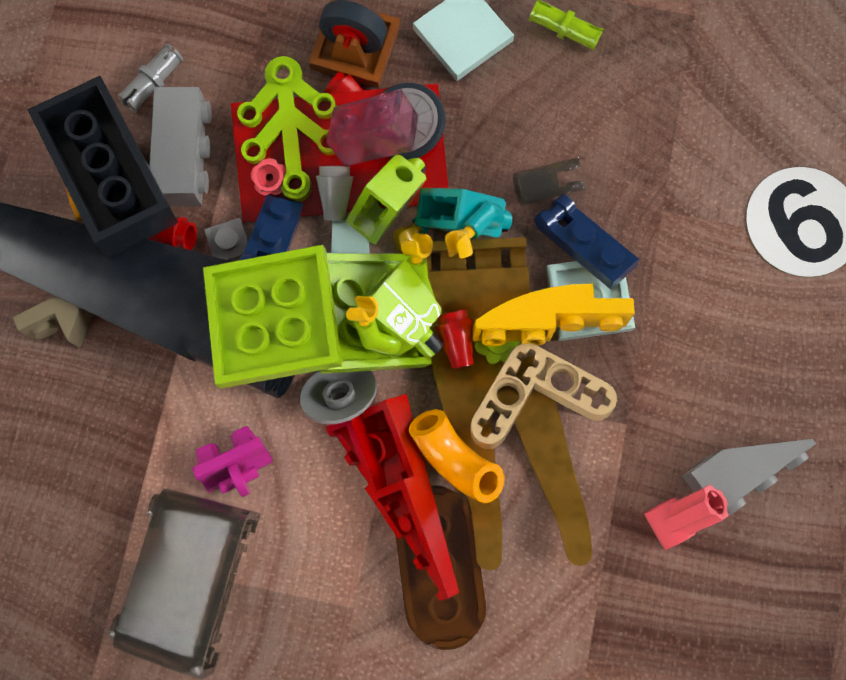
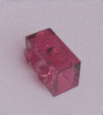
[326,89,419,166]

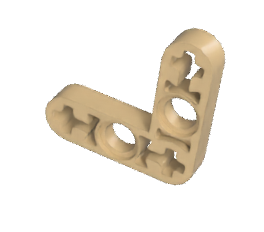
[470,343,617,449]

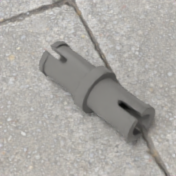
[117,43,184,113]

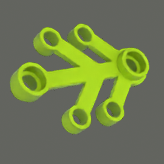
[237,56,341,202]

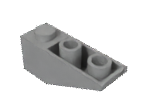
[681,439,816,515]

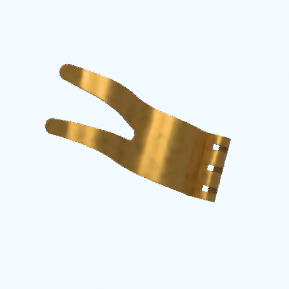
[426,237,592,571]

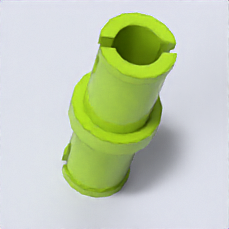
[528,0,604,51]

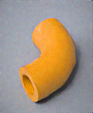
[409,409,505,503]

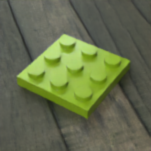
[203,245,342,389]
[321,253,433,374]

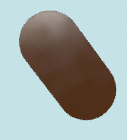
[395,485,486,650]

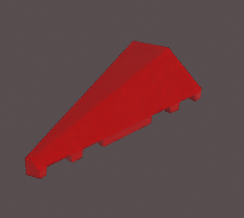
[325,394,459,601]

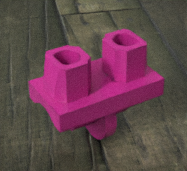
[192,426,273,497]

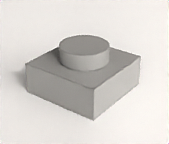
[204,218,249,262]

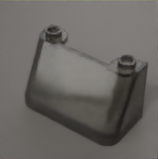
[109,488,261,680]

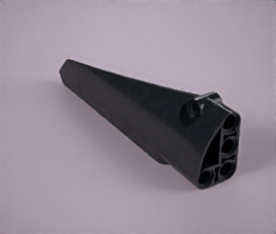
[0,202,295,398]

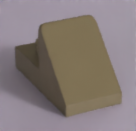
[12,296,94,348]

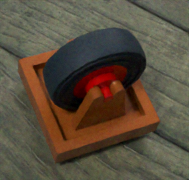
[308,0,400,89]

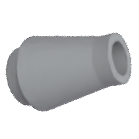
[316,166,354,221]

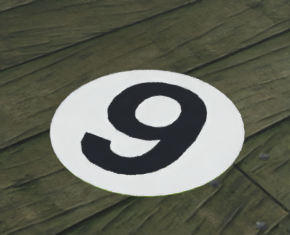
[746,167,846,277]

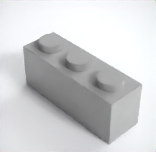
[150,87,212,206]

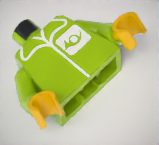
[345,233,444,359]

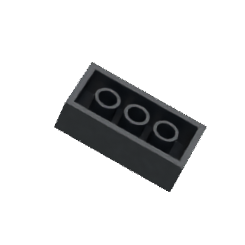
[27,76,178,258]

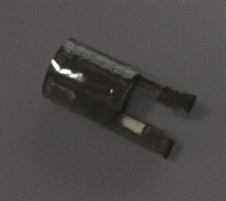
[513,157,586,206]

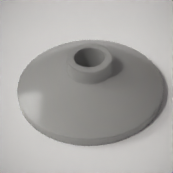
[300,370,377,424]

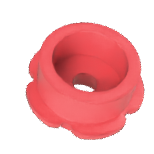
[251,158,286,196]

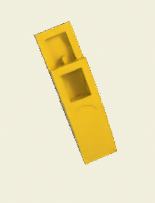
[472,284,635,346]

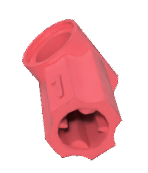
[644,484,729,550]

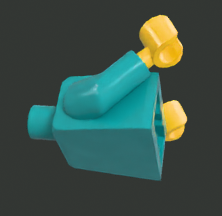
[393,188,512,258]

